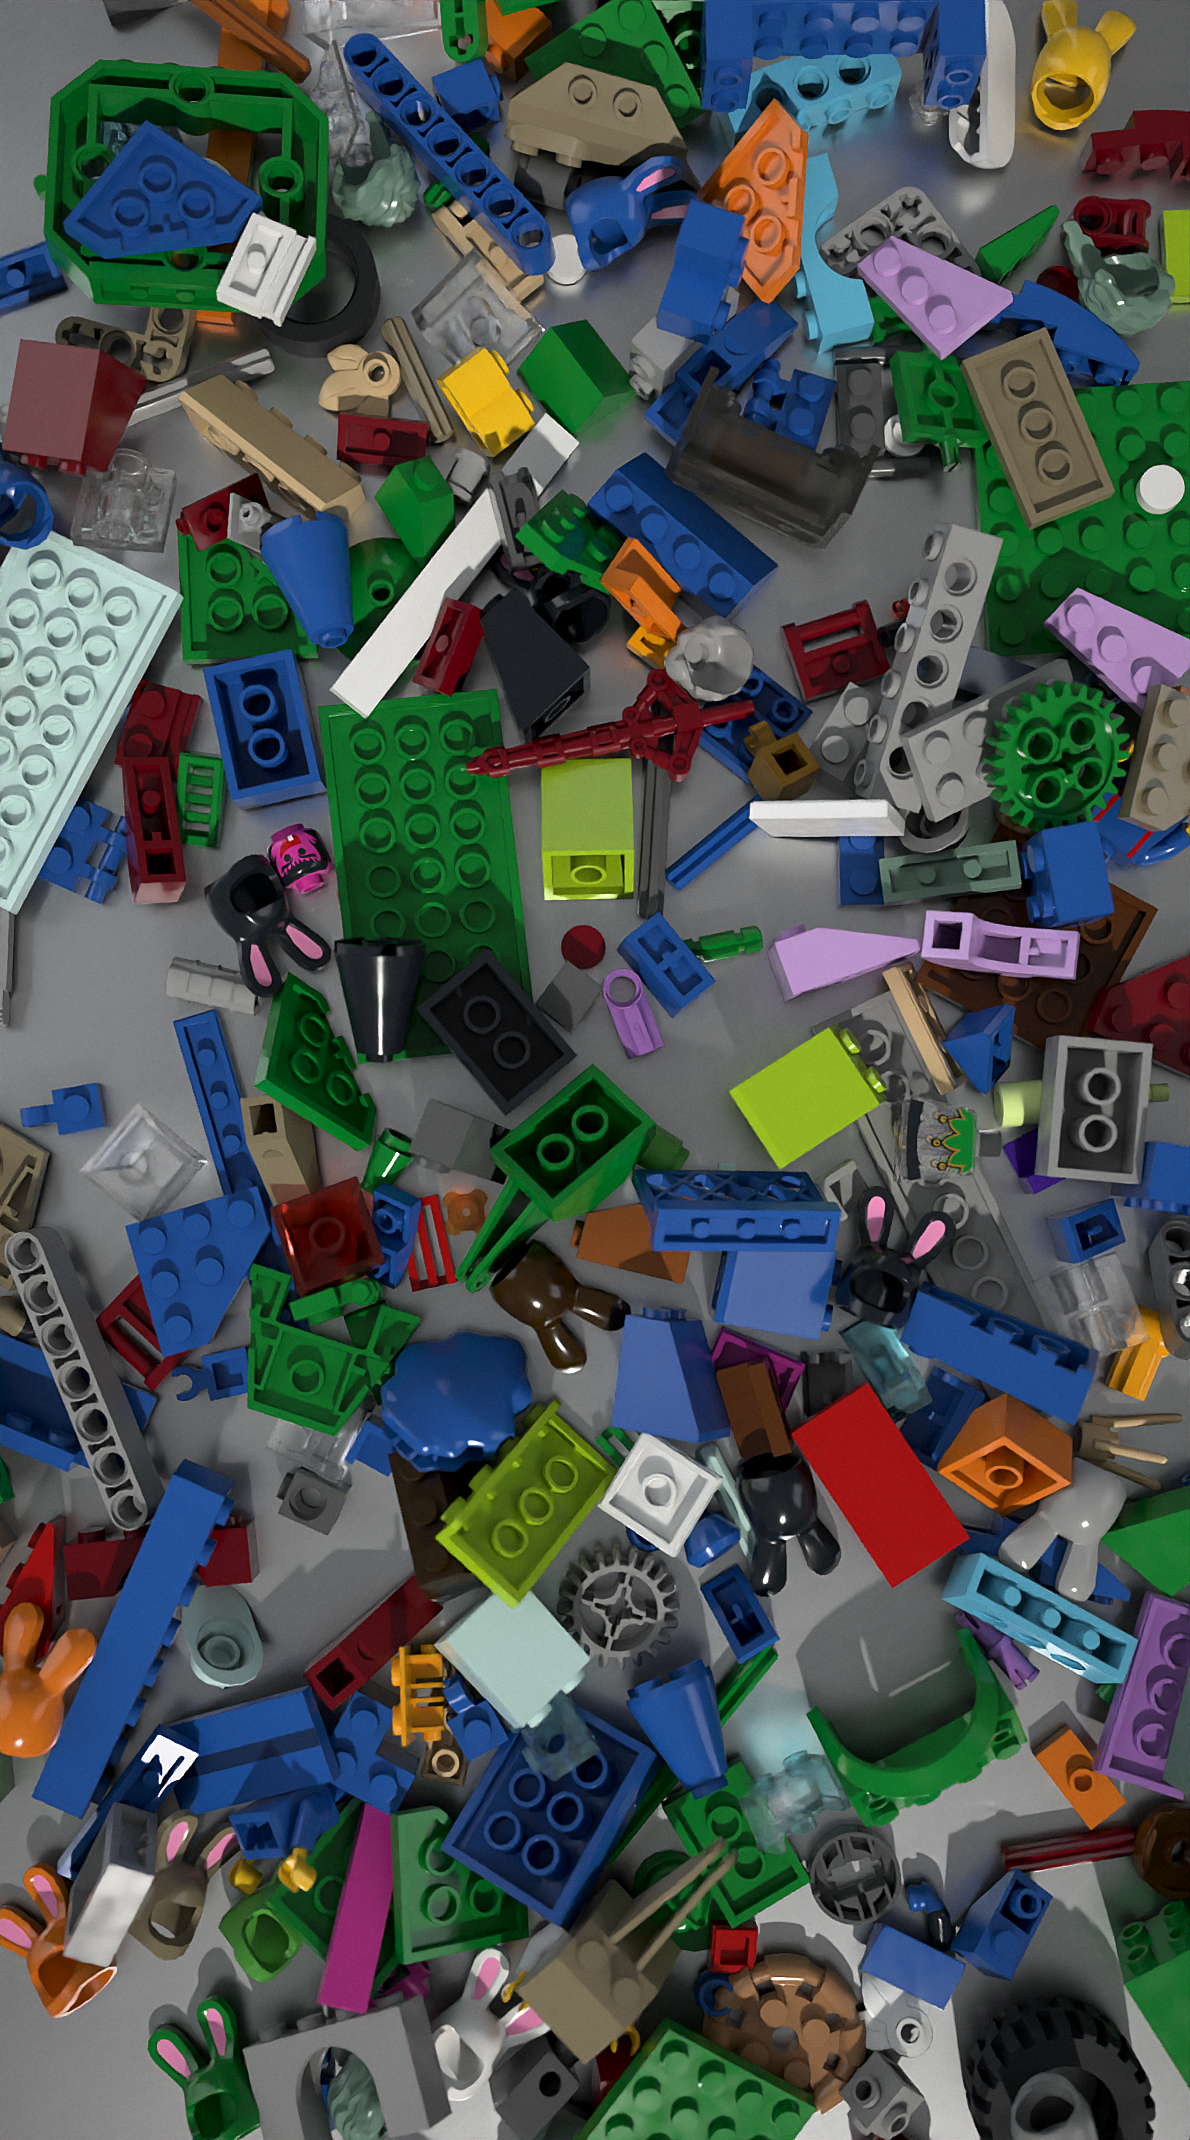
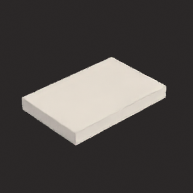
[749,799,905,837]

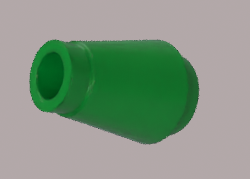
[360,1128,416,1195]

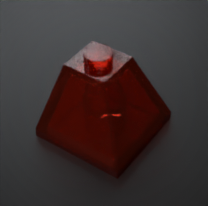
[270,1176,386,1297]

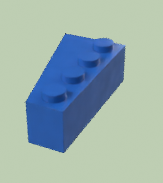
[900,1281,1100,1426]

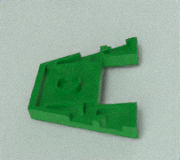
[247,1263,422,1437]

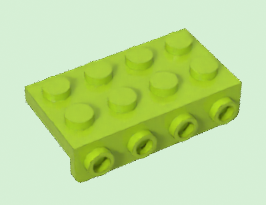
[435,1398,618,1609]

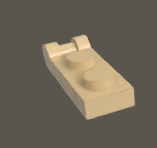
[432,200,544,310]

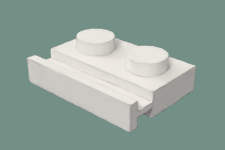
[216,213,316,327]

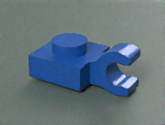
[20,1083,107,1135]
[442,1672,509,1762]

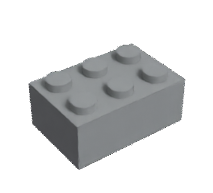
[1035,1035,1153,1185]

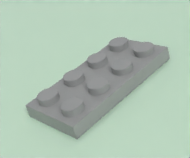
[900,659,1077,822]

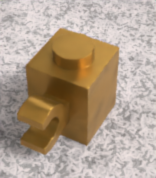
[743,720,821,801]

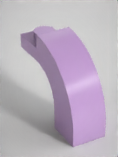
[921,910,1080,980]

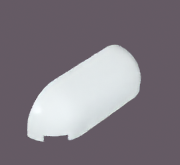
[949,0,1016,169]

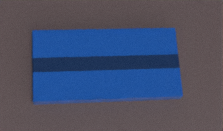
[153,1685,341,1815]

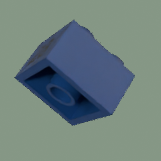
[1018,820,1115,930]

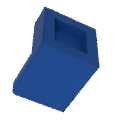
[345,1413,397,1477]

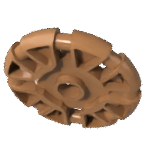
[702,1953,867,2116]

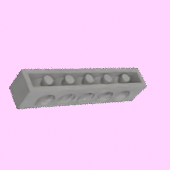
[854,523,1003,813]

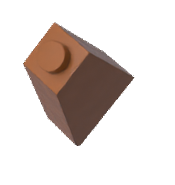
[570,1195,693,1284]

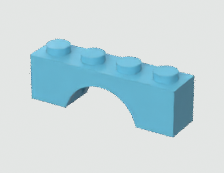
[791,153,874,354]

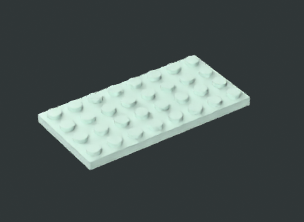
[0,519,184,915]

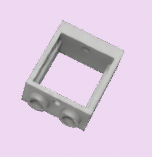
[629,287,739,401]
[63,1801,158,1968]

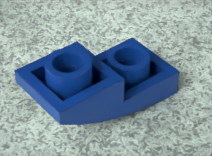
[358,1183,421,1289]

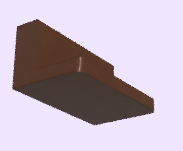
[716,1356,795,1459]

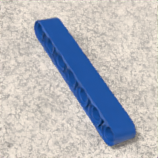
[343,33,556,276]

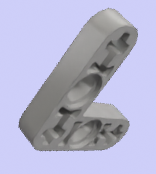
[819,186,981,278]

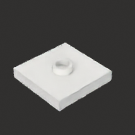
[597,1433,724,1557]

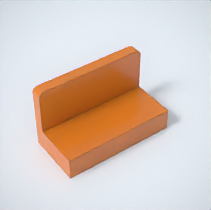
[599,537,687,643]

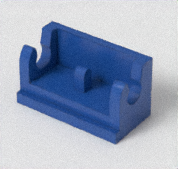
[616,912,716,1019]
[899,1365,987,1472]

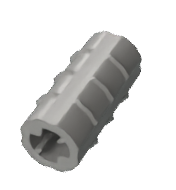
[165,957,262,1016]

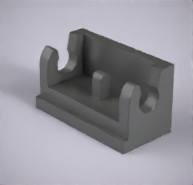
[487,467,544,574]
[800,1349,853,1420]

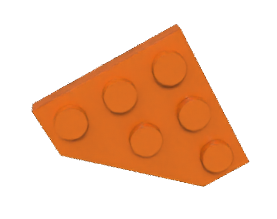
[697,99,809,304]

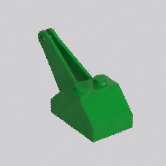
[455,1064,656,1293]

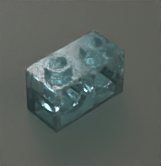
[503,1689,601,1782]

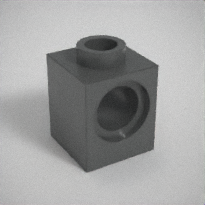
[276,1464,352,1536]

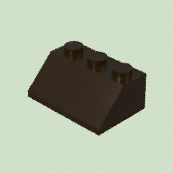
[388,1451,492,1600]

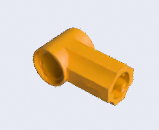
[1104,1303,1169,1402]

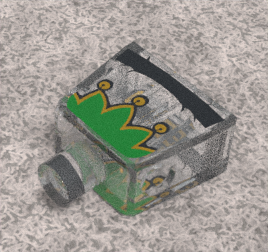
[893,1095,1002,1183]

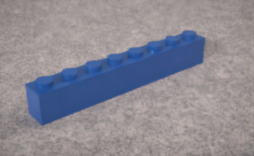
[31,1458,236,1819]

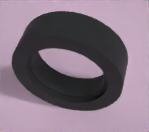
[254,214,381,358]

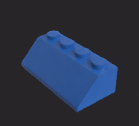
[587,452,779,622]

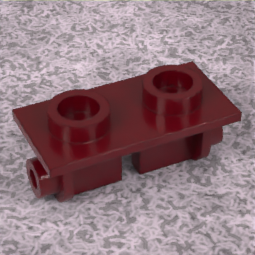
[175,473,270,552]

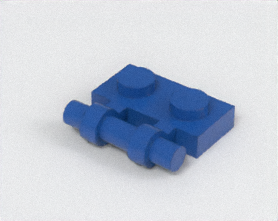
[742,358,837,460]
[38,797,127,904]

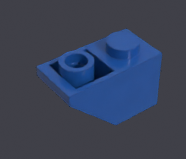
[950,1868,1053,1981]

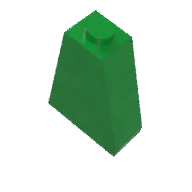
[1100,1485,1190,1598]

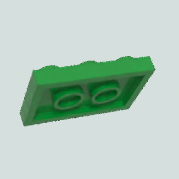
[662,1755,811,1929]

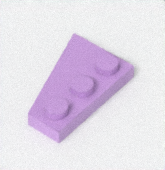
[857,236,1013,361]
[1043,587,1190,717]

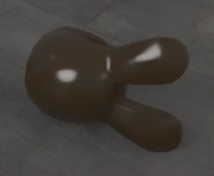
[489,1239,631,1373]

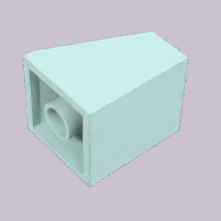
[434,1590,591,1728]

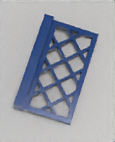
[632,1169,842,1252]

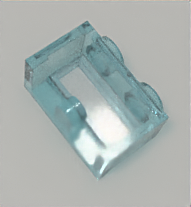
[738,1750,852,1855]

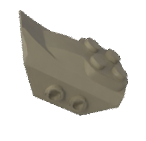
[504,62,701,191]

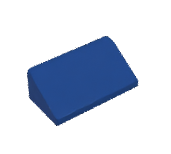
[0,240,67,310]
[859,1923,966,2010]

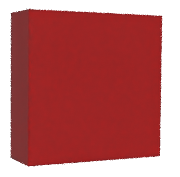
[707,1920,758,1973]

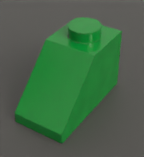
[374,455,456,571]

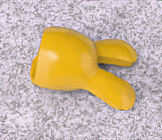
[1030,0,1136,130]

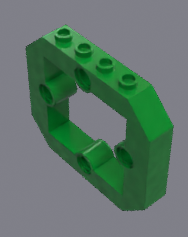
[43,59,330,313]

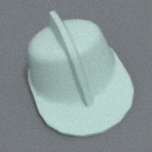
[180,1584,265,1690]

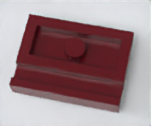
[114,680,204,783]

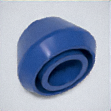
[683,1508,741,1568]

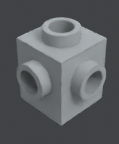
[839,2051,925,2140]

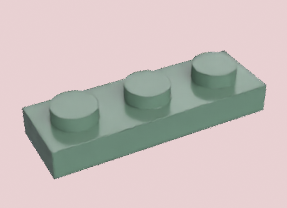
[878,840,1022,907]

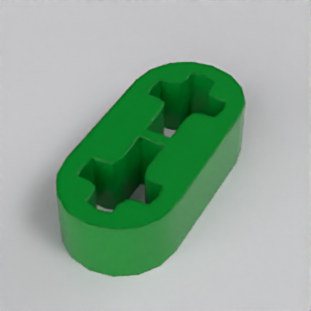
[439,0,488,64]

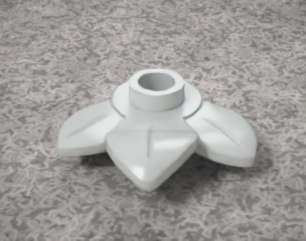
[858,1972,933,2058]

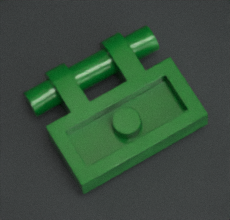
[289,1278,383,1326]

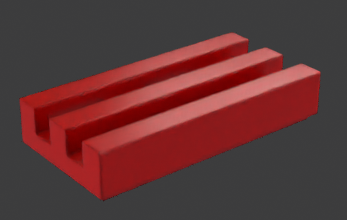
[407,1194,457,1292]

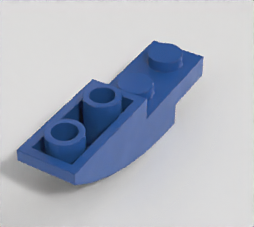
[982,280,1140,387]
[644,298,799,449]
[954,1511,1130,1605]

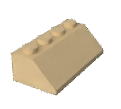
[178,374,365,523]

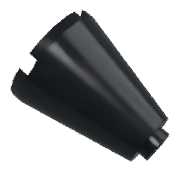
[334,937,427,1063]

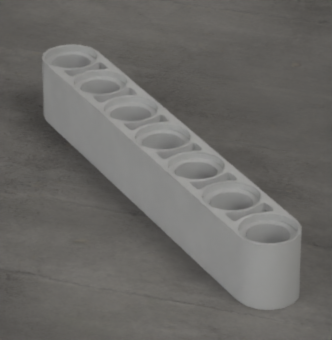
[4,1226,165,1531]

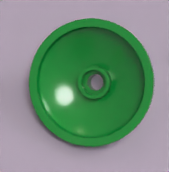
[335,537,430,667]

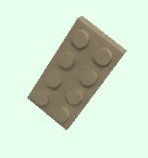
[960,327,1115,530]

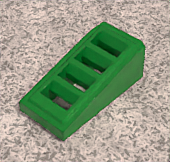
[975,205,1060,286]
[176,751,228,847]

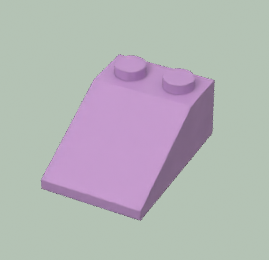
[766,924,923,1002]

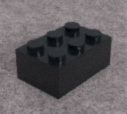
[416,949,578,1116]

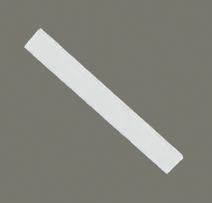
[330,413,580,719]

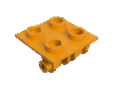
[391,1644,445,1747]

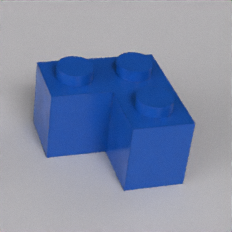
[657,199,750,346]
[329,1679,420,1815]

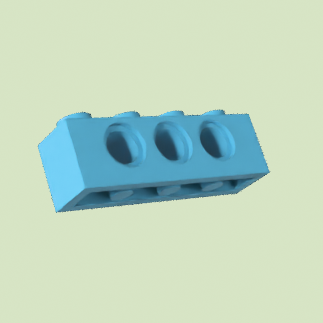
[715,54,902,151]
[941,1553,1138,1683]

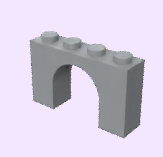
[243,1990,452,2140]

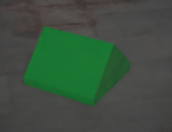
[516,319,637,439]

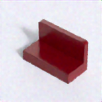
[412,597,484,697]

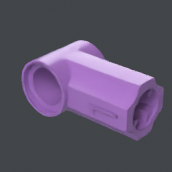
[602,968,665,1059]

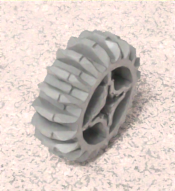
[557,1543,680,1671]

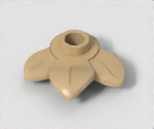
[319,344,401,417]

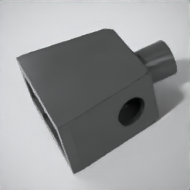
[488,2032,580,2140]

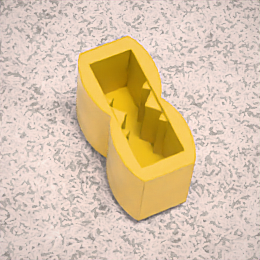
[435,347,535,458]

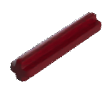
[1001,1826,1136,1874]

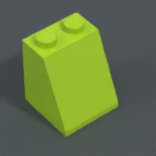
[541,757,634,900]
[729,1023,887,1169]

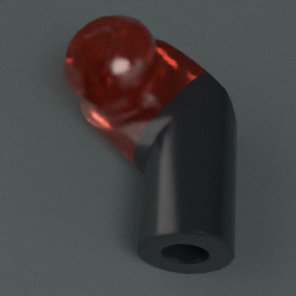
[877,597,910,648]

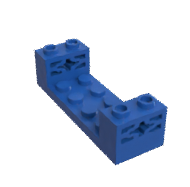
[700,0,987,113]

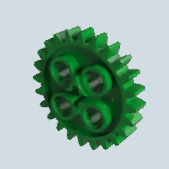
[983,680,1130,832]

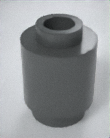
[514,153,582,211]

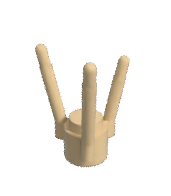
[1075,1414,1183,1490]

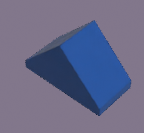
[941,1003,1015,1094]
[1045,1198,1126,1264]
[700,1565,780,1664]

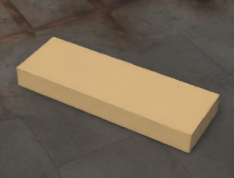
[882,961,968,1095]

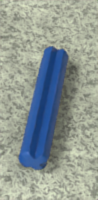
[665,793,763,890]

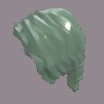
[331,111,422,228]
[1060,220,1176,335]
[327,2053,389,2140]

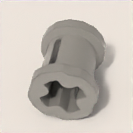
[445,447,492,509]

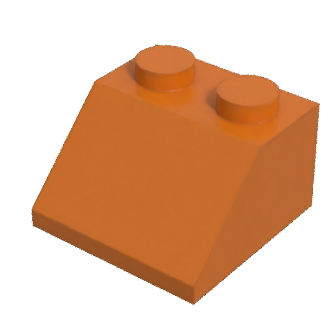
[937,1393,1073,1517]

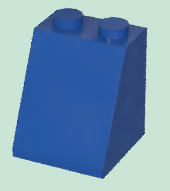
[709,1250,842,1341]
[611,1306,731,1444]

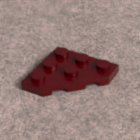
[1085,953,1190,1079]

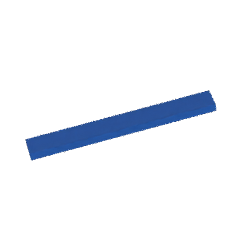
[173,1008,314,1334]

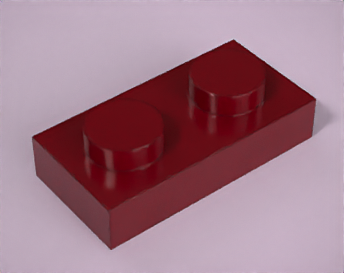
[337,411,430,467]

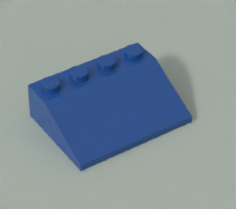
[440,1693,663,1933]

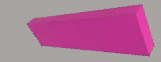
[316,1803,393,2014]

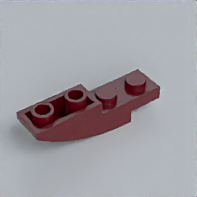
[1080,109,1190,182]

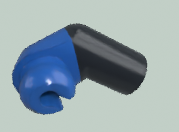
[906,1881,952,1952]

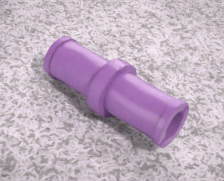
[955,1610,1040,1690]

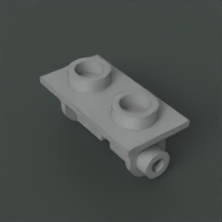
[227,493,287,553]

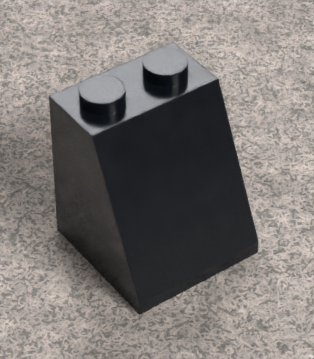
[480,589,590,745]

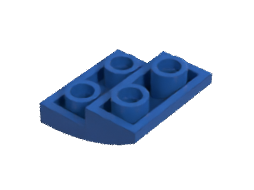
[699,664,813,787]

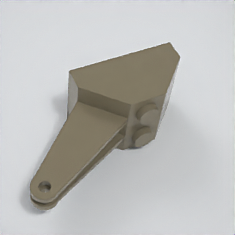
[514,1835,740,2064]

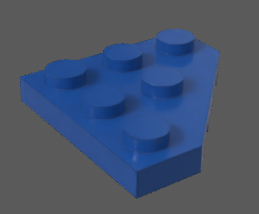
[63,120,263,259]
[125,1186,272,1358]

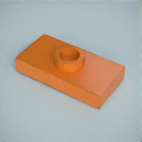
[1032,1724,1127,1830]

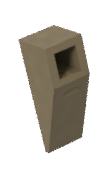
[240,1095,326,1228]

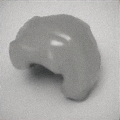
[664,616,754,702]

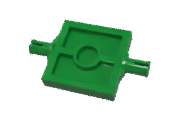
[889,340,989,473]

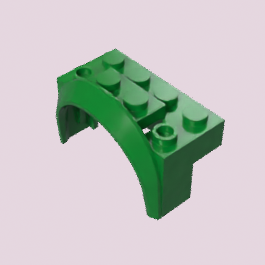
[806,1627,1028,1828]

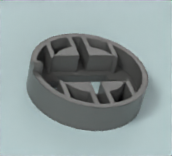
[807,1824,901,1925]

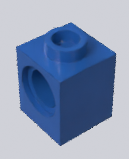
[431,58,504,134]

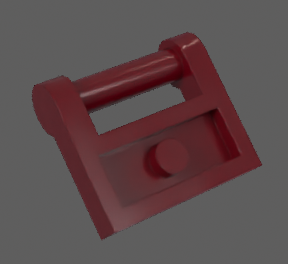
[780,599,891,703]
[95,1274,194,1392]

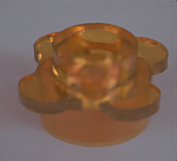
[443,1189,487,1236]

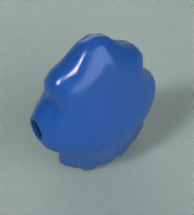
[381,1329,533,1473]

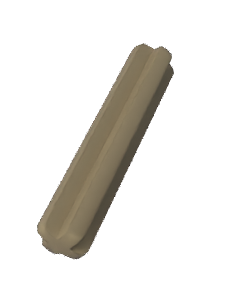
[381,316,454,443]

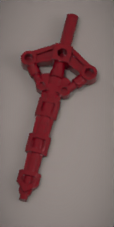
[465,669,755,782]

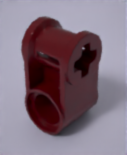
[1060,196,1151,257]

